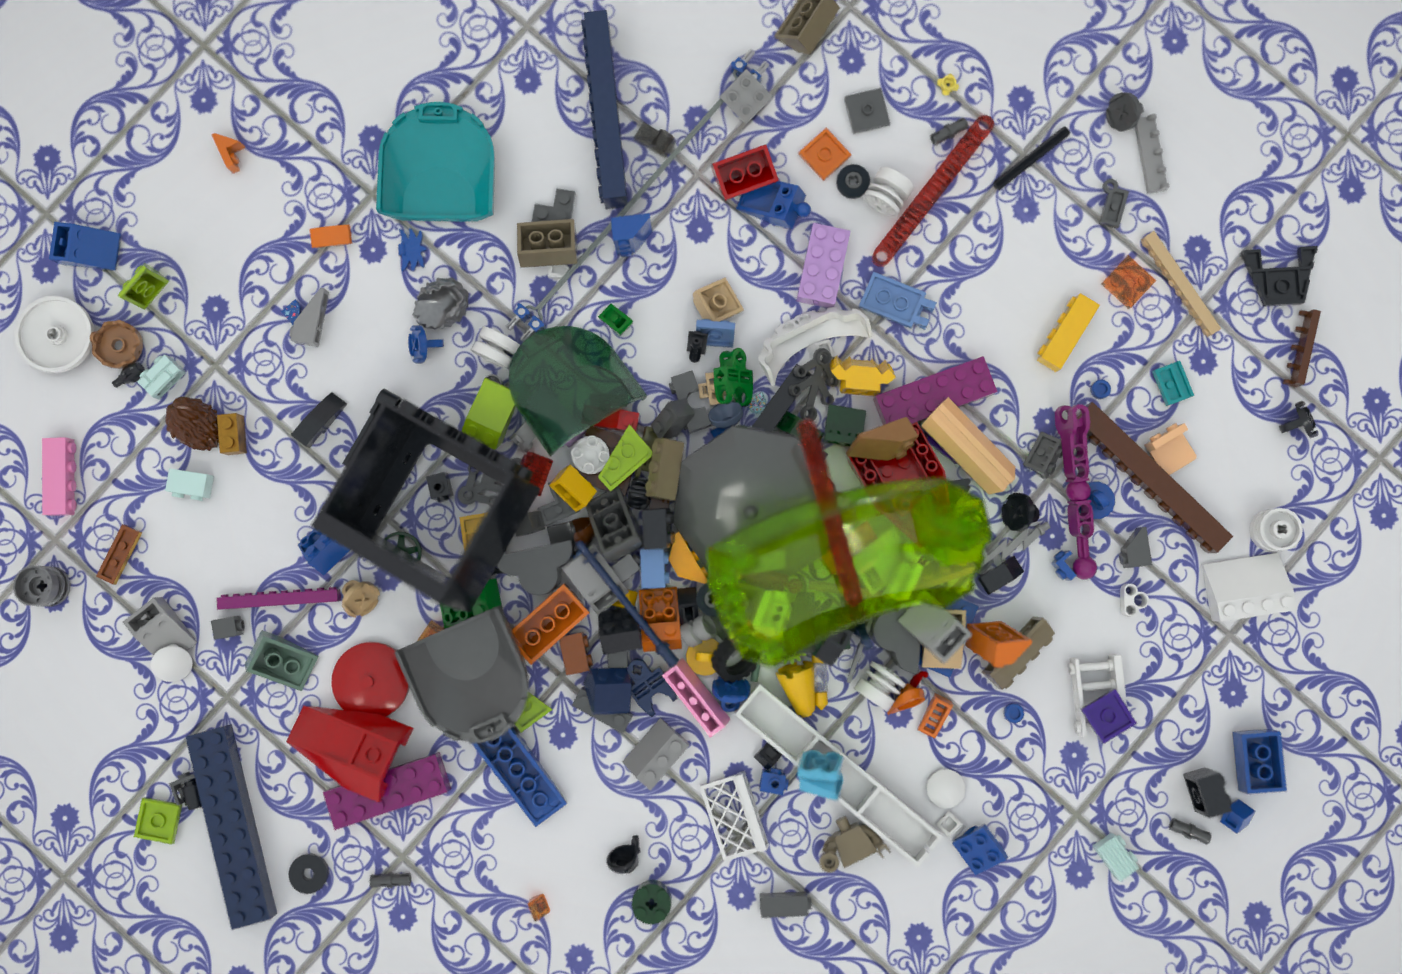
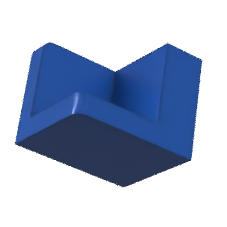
[1220,799,1256,834]

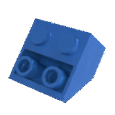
[298,529,350,575]

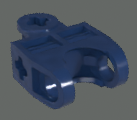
[627,658,678,717]

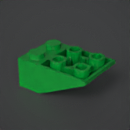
[440,578,503,629]

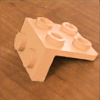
[1144,423,1197,475]

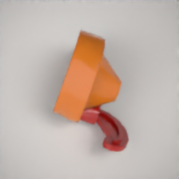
[887,671,929,715]

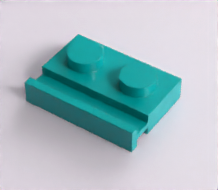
[1152,361,1194,406]

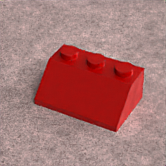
[711,144,779,200]

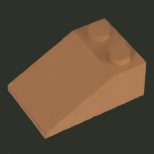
[846,417,918,461]

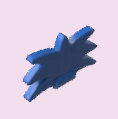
[398,228,427,272]

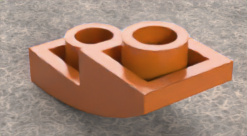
[310,225,352,248]

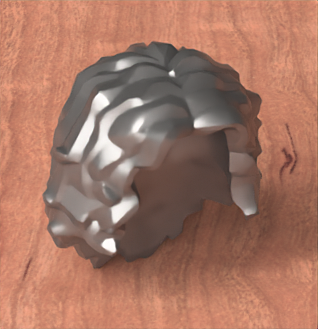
[412,277,469,330]

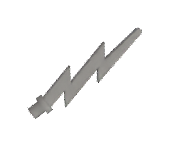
[977,522,1050,568]
[847,602,879,683]

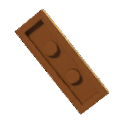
[96,524,142,585]

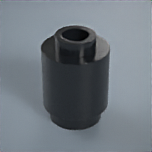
[181,780,202,810]

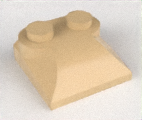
[693,277,744,322]

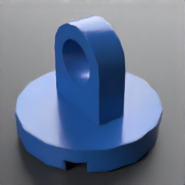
[408,325,444,364]
[1078,481,1115,519]
[712,676,751,712]

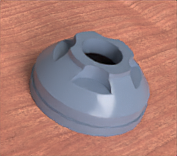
[708,401,743,430]

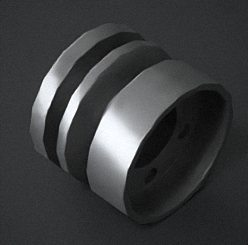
[13,565,71,607]

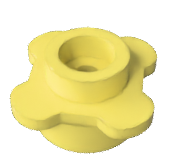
[937,74,959,96]

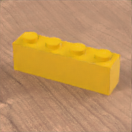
[1037,293,1100,372]

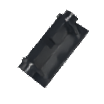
[687,331,708,363]

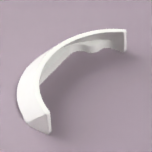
[759,307,873,387]

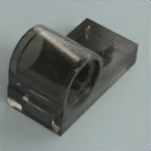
[634,122,676,159]

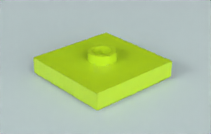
[134,797,183,844]

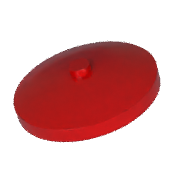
[331,642,410,717]

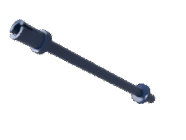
[576,541,679,668]

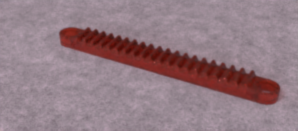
[872,115,994,267]

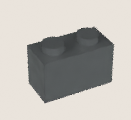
[651,399,695,439]

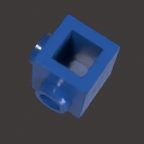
[759,768,789,795]

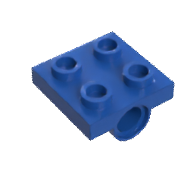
[952,824,1008,876]

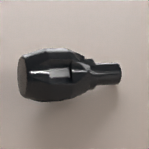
[112,362,145,388]

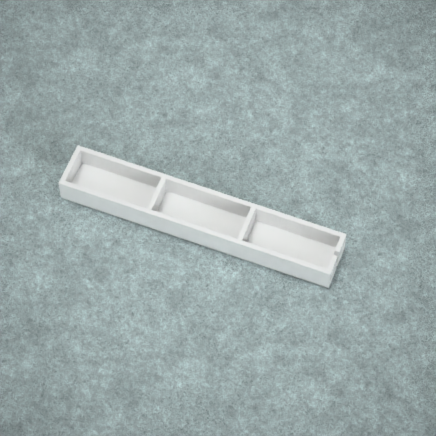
[734,683,943,868]

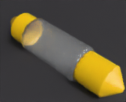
[811,655,828,710]

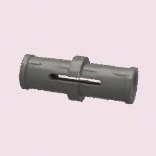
[930,117,968,146]
[1169,818,1212,845]
[369,872,411,888]

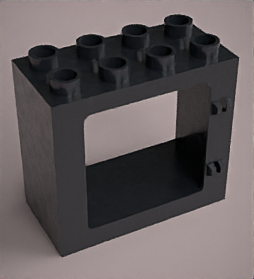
[310,399,540,612]

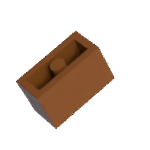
[559,632,593,676]

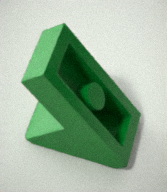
[598,303,633,337]

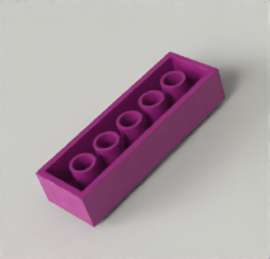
[873,356,997,425]
[323,752,451,830]

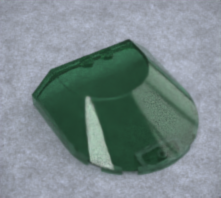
[509,326,647,457]

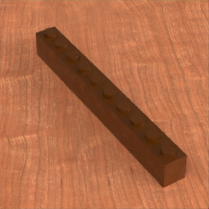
[1076,402,1233,553]

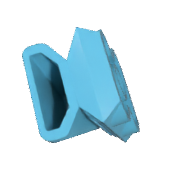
[797,750,844,800]

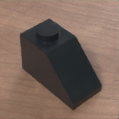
[677,587,699,628]

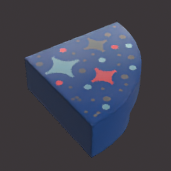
[281,299,301,325]

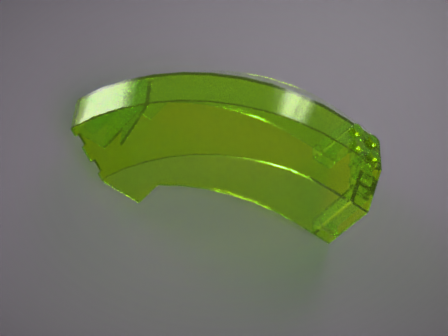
[707,478,993,669]

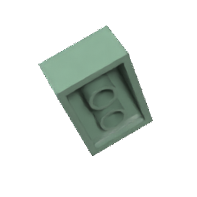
[245,630,319,691]

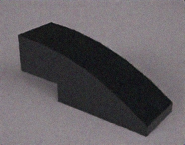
[291,392,347,448]

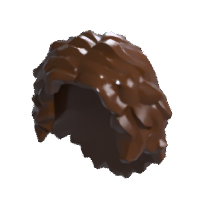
[165,396,219,451]

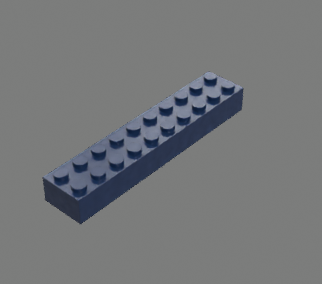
[581,10,628,209]
[185,724,277,930]

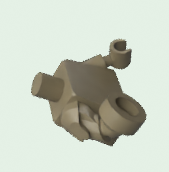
[819,816,891,873]

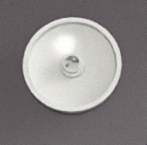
[15,296,94,373]

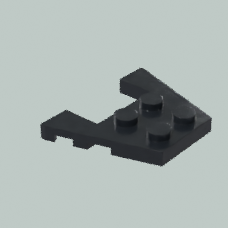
[1241,246,1318,307]

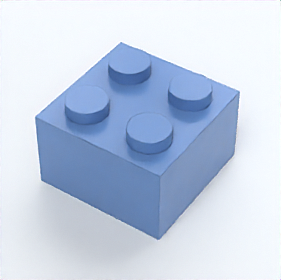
[640,549,670,589]

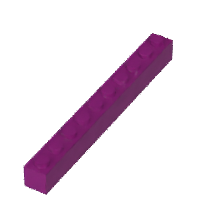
[217,587,341,610]

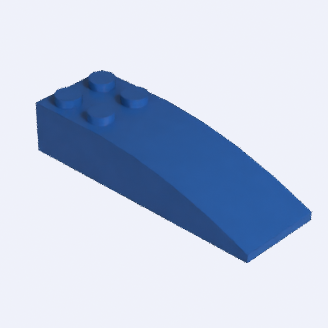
[471,726,567,827]

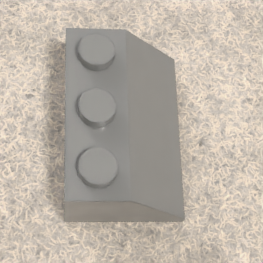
[622,718,690,791]

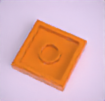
[798,128,852,181]

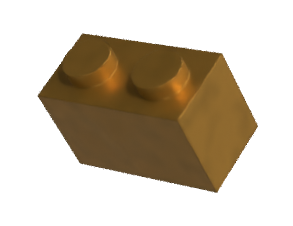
[217,413,247,455]

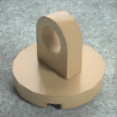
[342,580,380,617]

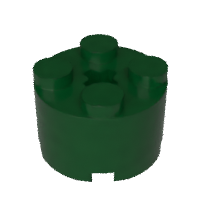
[632,880,672,925]

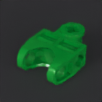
[714,348,753,407]

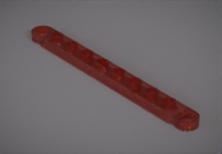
[797,419,863,607]

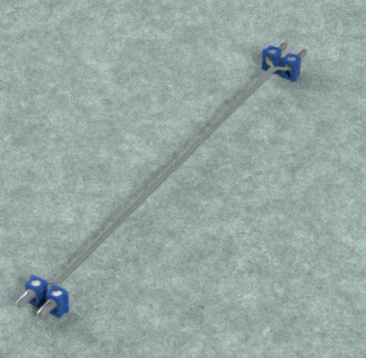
[506,49,769,343]

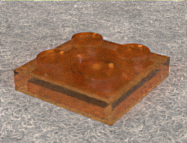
[1101,255,1156,309]

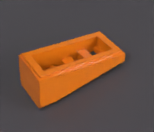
[918,693,953,738]

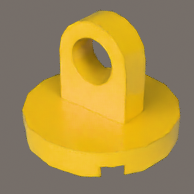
[686,638,719,676]

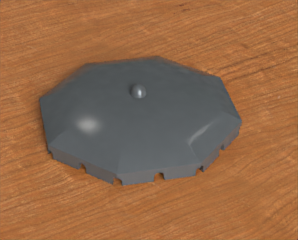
[673,425,837,581]

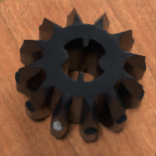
[628,477,651,510]

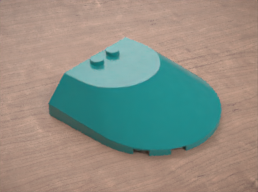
[376,102,495,222]

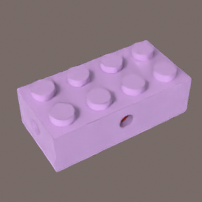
[796,223,850,308]

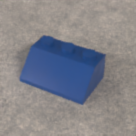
[611,213,652,257]

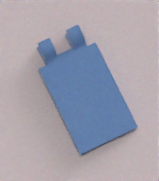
[859,272,937,330]

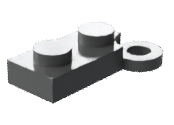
[1099,179,1129,229]

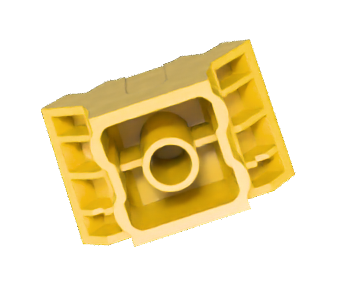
[830,356,896,396]

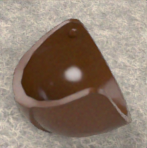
[572,517,595,546]

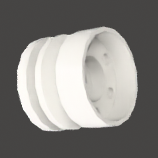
[863,167,914,217]
[854,661,906,712]

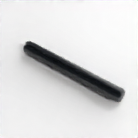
[993,126,1070,190]

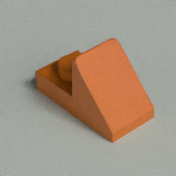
[211,133,245,174]

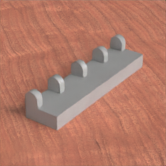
[1135,114,1169,194]

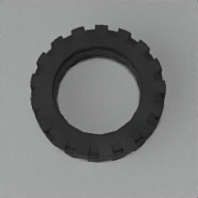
[711,631,763,682]

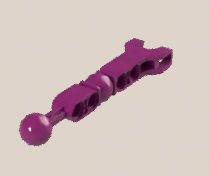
[1055,404,1097,580]

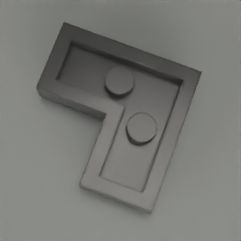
[532,189,576,222]
[537,482,580,526]

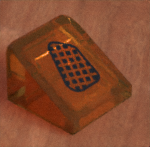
[528,894,550,922]

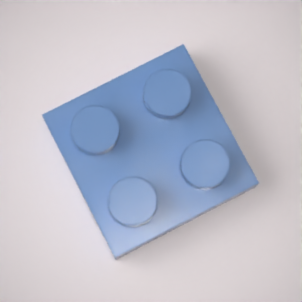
[696,319,735,348]

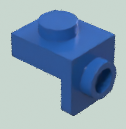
[1051,550,1077,581]

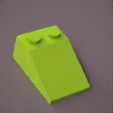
[117,263,169,310]
[461,378,521,450]

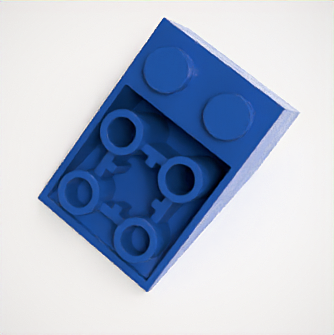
[49,222,121,271]

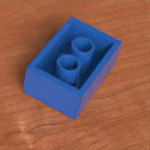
[1232,729,1287,794]

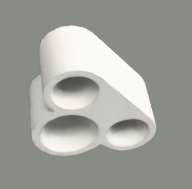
[1120,584,1149,617]

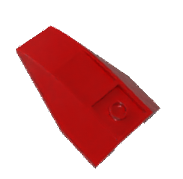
[286,705,414,803]

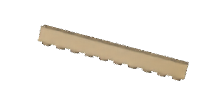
[1141,231,1221,337]

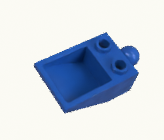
[736,181,811,229]

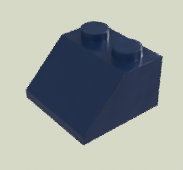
[583,668,631,715]

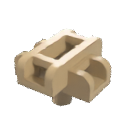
[698,372,726,406]

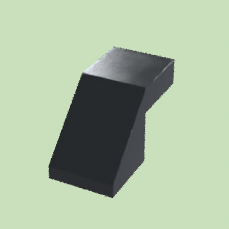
[978,556,1024,595]

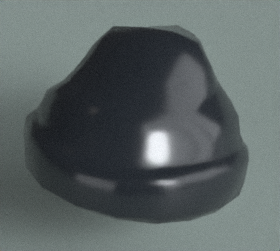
[606,835,640,874]

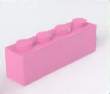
[42,437,77,516]
[662,658,730,737]

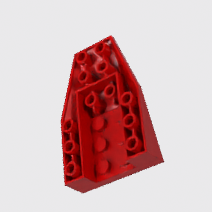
[848,422,956,549]

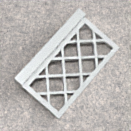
[699,771,769,861]

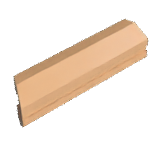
[921,397,1015,494]

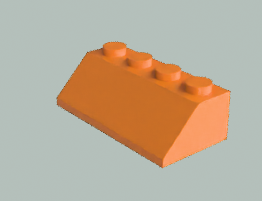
[512,583,590,665]

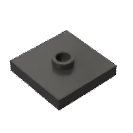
[844,88,890,134]

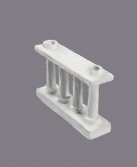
[1068,654,1130,738]

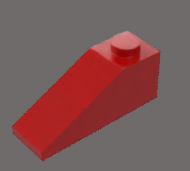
[581,405,640,432]

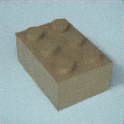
[517,219,578,268]

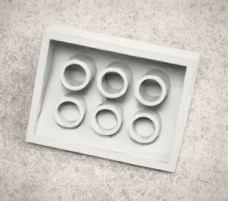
[1202,553,1297,622]

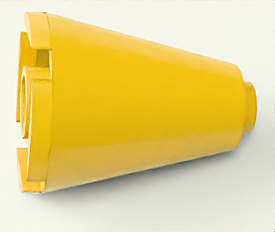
[776,661,815,718]

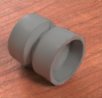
[680,614,717,647]

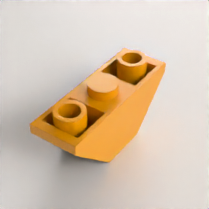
[669,532,708,584]

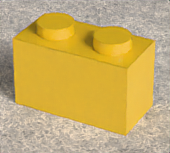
[549,464,597,512]

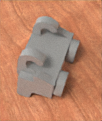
[509,416,546,452]

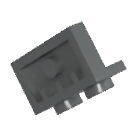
[1023,432,1063,479]

